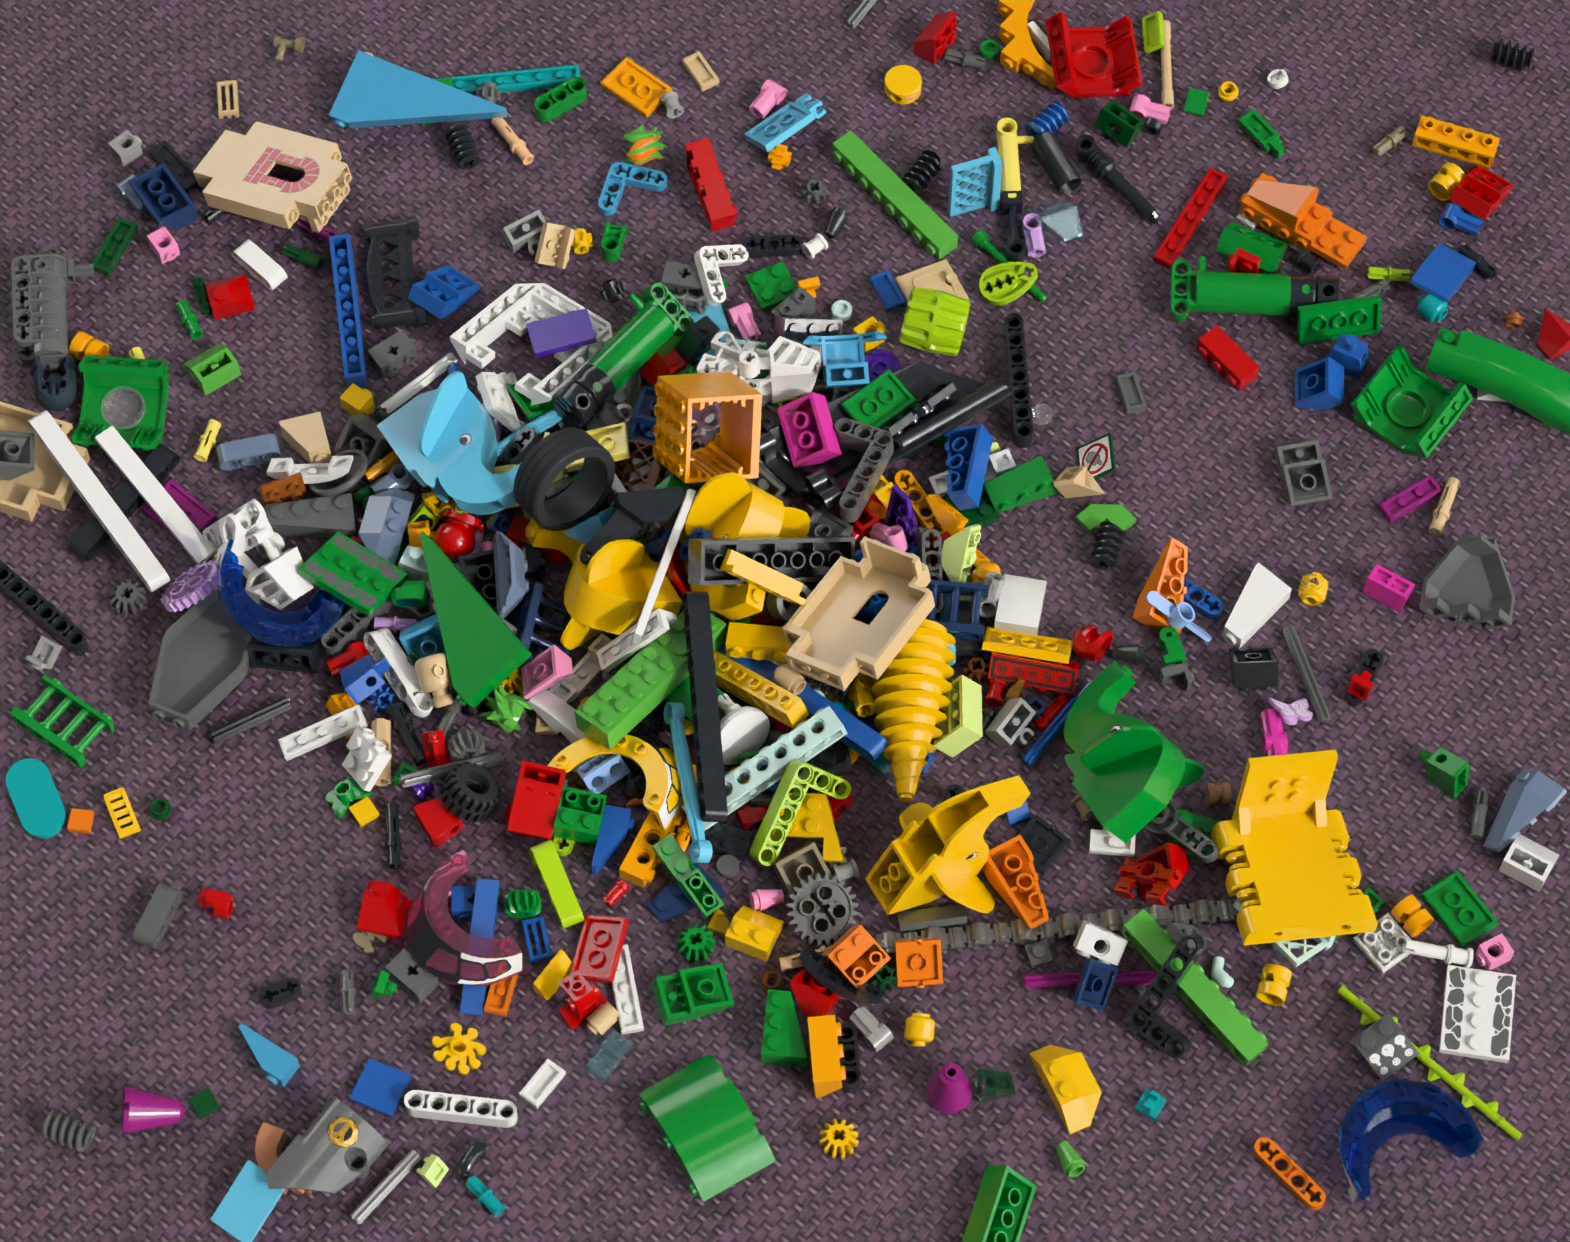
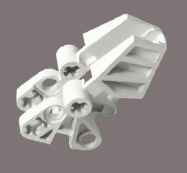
[697,331,821,403]
[203,499,314,610]

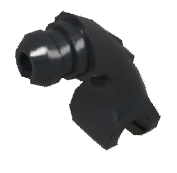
[458,1138,488,1178]

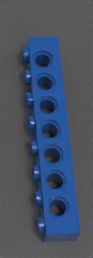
[329,234,368,389]

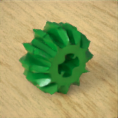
[503,888,542,920]
[677,923,715,963]

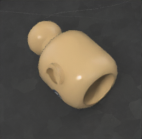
[414,653,453,708]

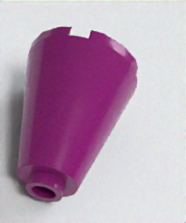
[926,1063,973,1114]
[122,1087,185,1134]

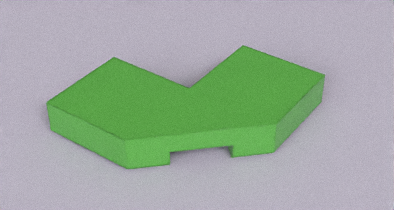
[1076,504,1137,534]

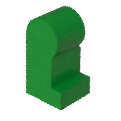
[1158,627,1186,668]

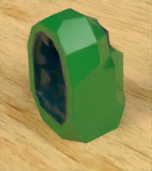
[391,580,427,607]

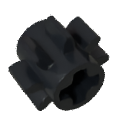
[599,278,627,303]

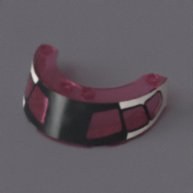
[404,850,522,987]

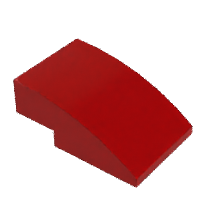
[1449,165,1514,220]

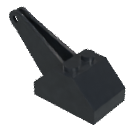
[580,487,684,565]

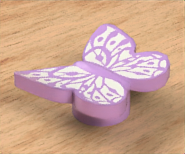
[1268,697,1313,725]

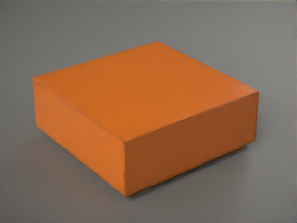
[67,808,95,834]

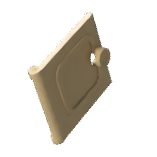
[895,259,969,302]

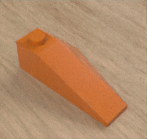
[1132,537,1188,634]

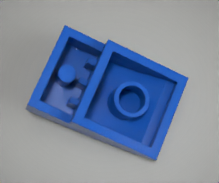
[1410,243,1476,302]
[408,265,481,319]

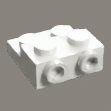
[342,727,392,791]

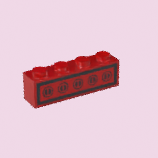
[988,651,1080,695]

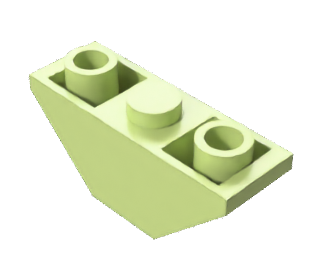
[942,524,981,583]

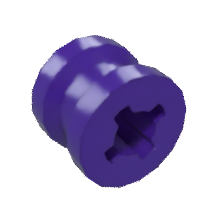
[408,782,435,801]

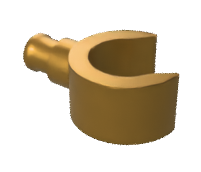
[1005,677,1025,701]

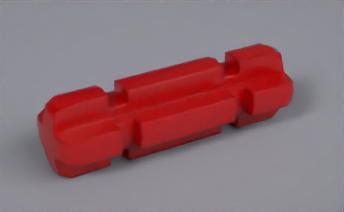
[1035,695,1069,732]

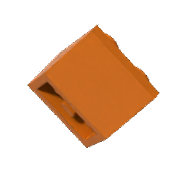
[823,923,891,989]

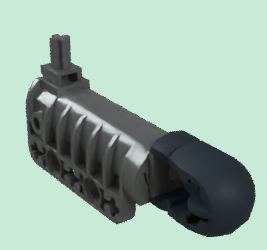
[11,245,95,411]

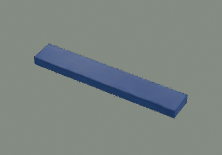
[460,878,500,1016]

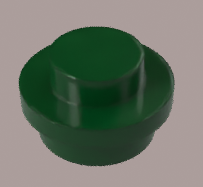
[149,799,172,820]

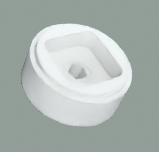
[1267,69,1289,89]

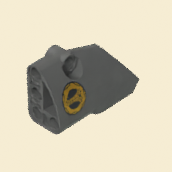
[266,1098,389,1194]

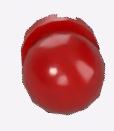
[433,507,485,562]

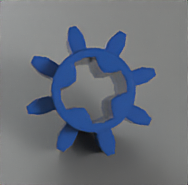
[365,684,394,712]

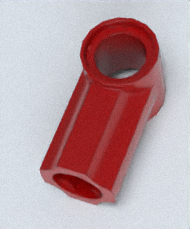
[325,641,369,679]

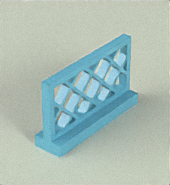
[948,147,1003,217]

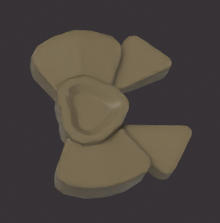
[353,931,388,953]

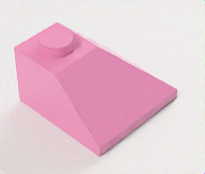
[521,645,573,700]

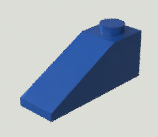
[591,805,635,875]

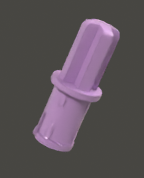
[374,616,418,633]

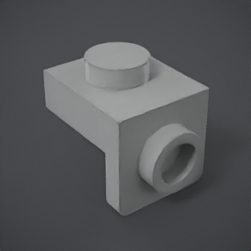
[25,636,63,671]

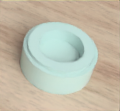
[831,300,852,321]

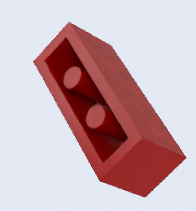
[1196,325,1260,391]

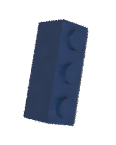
[128,163,197,229]

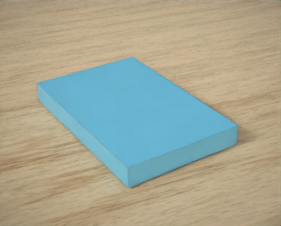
[210,1160,285,1242]

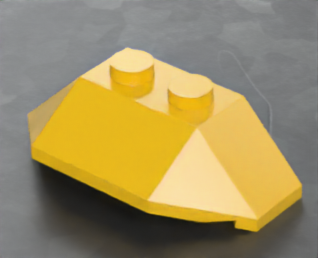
[1029,1045,1102,1135]

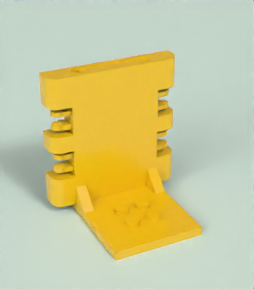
[1211,750,1378,946]

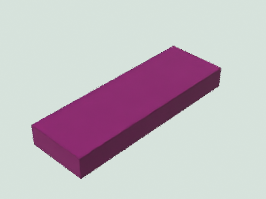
[1378,475,1443,523]

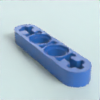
[1149,564,1223,619]

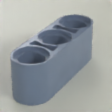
[216,434,281,471]

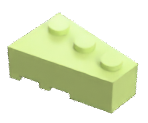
[934,675,983,758]

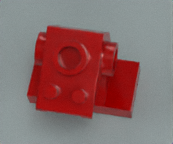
[558,970,607,1031]

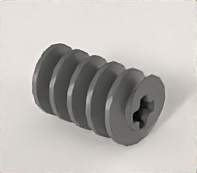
[42,1110,96,1152]

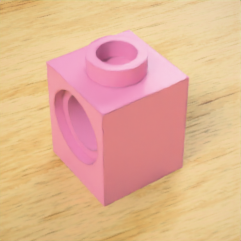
[147,227,180,264]
[1475,933,1514,971]

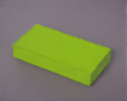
[1142,10,1165,54]

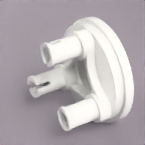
[718,693,770,765]

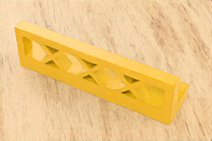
[720,549,806,605]

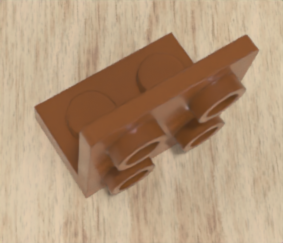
[257,472,307,507]

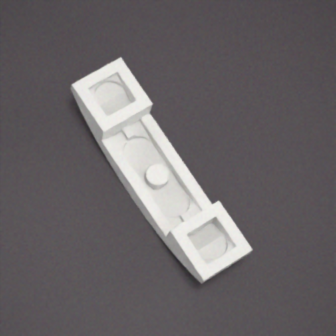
[929,449,1016,497]
[267,455,354,484]
[549,633,612,704]

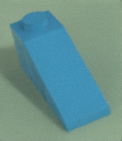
[239,1023,300,1088]

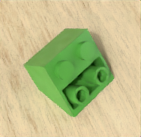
[183,344,241,396]

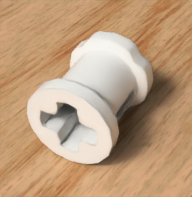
[801,233,828,260]

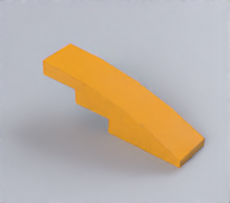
[926,494,991,567]

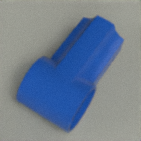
[1439,202,1483,236]

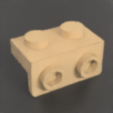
[534,222,574,269]

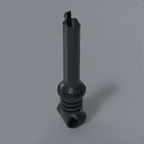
[1075,134,1158,225]

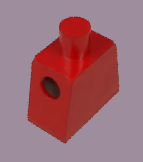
[413,797,463,849]

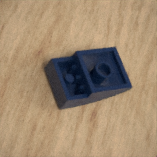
[628,385,657,454]

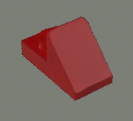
[641,349,687,387]

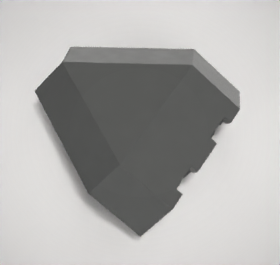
[1419,532,1515,629]

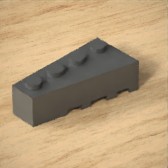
[266,493,358,540]

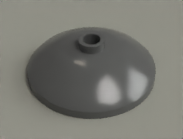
[310,449,368,497]

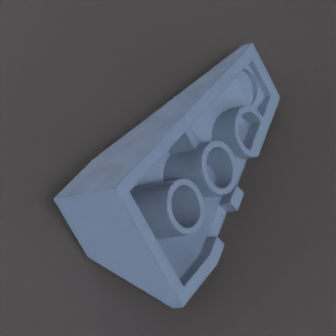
[1483,769,1567,852]

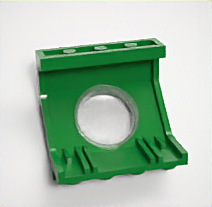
[72,355,169,450]

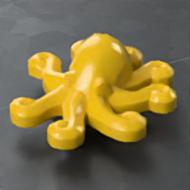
[431,1023,486,1075]

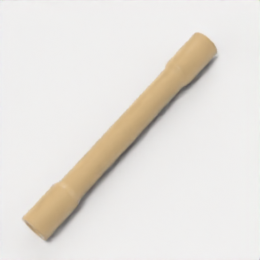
[1161,20,1174,109]

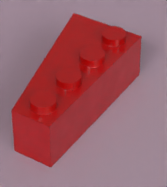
[685,138,738,232]

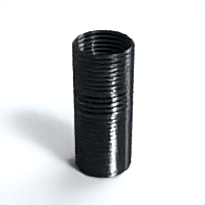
[1031,132,1082,195]

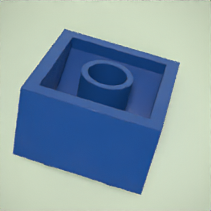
[1295,356,1344,410]

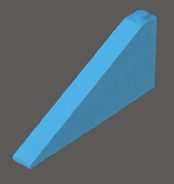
[329,50,508,129]

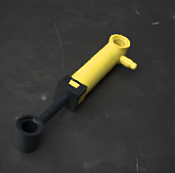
[996,118,1034,262]

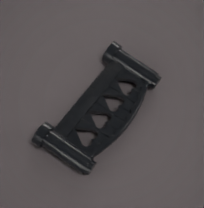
[364,217,428,329]

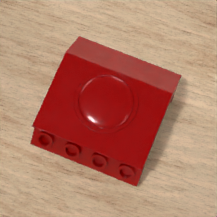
[1045,12,1142,98]

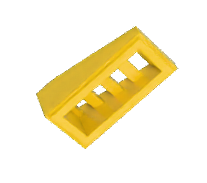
[103,787,141,839]

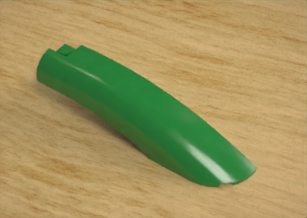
[1426,327,1570,434]

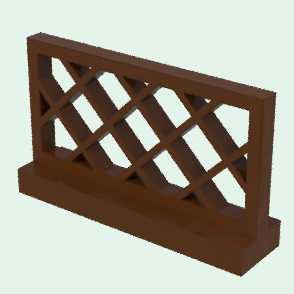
[599,438,668,511]

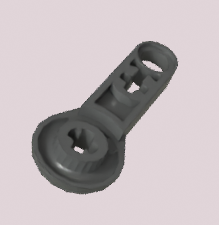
[1144,801,1219,863]

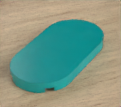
[6,759,66,839]

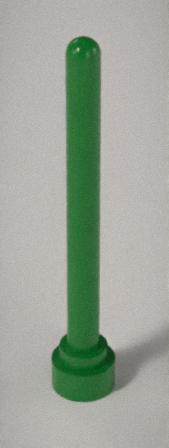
[971,230,1047,302]

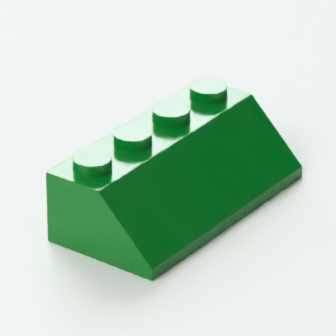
[962,1165,1037,1242]

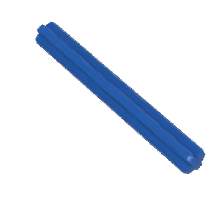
[1022,682,1090,766]

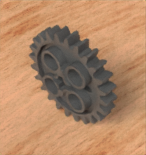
[785,873,859,946]

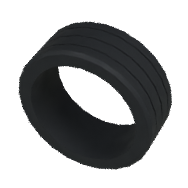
[513,428,615,531]

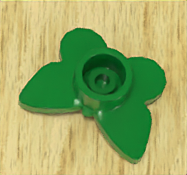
[326,778,372,819]

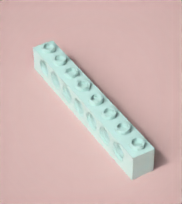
[681,706,848,831]

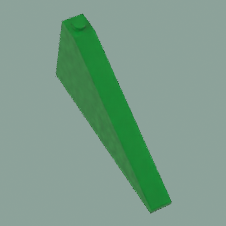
[420,531,532,708]

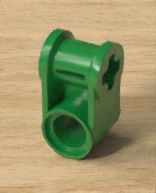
[601,222,628,262]

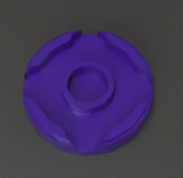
[865,350,901,385]

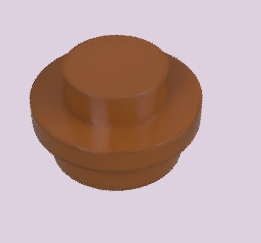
[1503,312,1524,328]

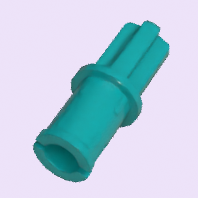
[465,1175,506,1217]

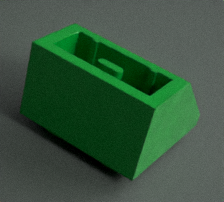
[552,786,607,846]

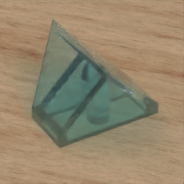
[1039,201,1083,241]

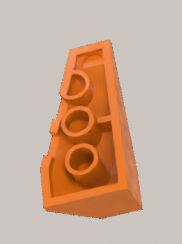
[982,835,1049,930]

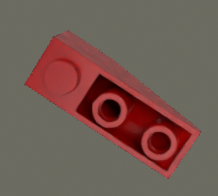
[506,515,568,566]

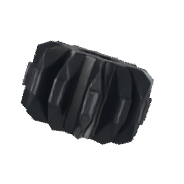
[625,766,646,800]

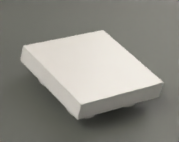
[1353,913,1412,974]

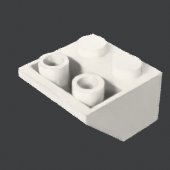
[1499,834,1559,892]

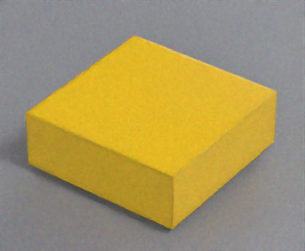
[349,797,380,827]

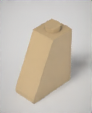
[279,412,332,464]

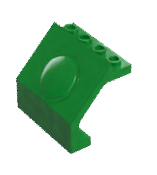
[1350,346,1473,458]

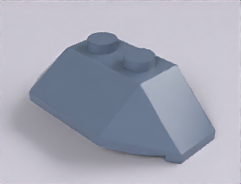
[358,488,415,565]
[493,532,529,620]

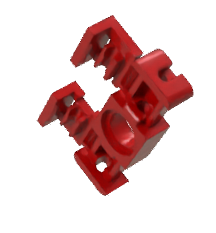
[1113,857,1183,906]

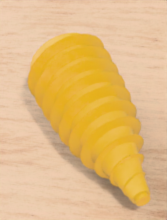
[871,619,956,802]

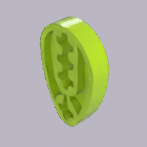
[979,262,1038,306]

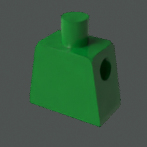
[1418,748,1469,799]

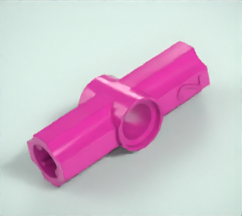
[1260,709,1288,756]

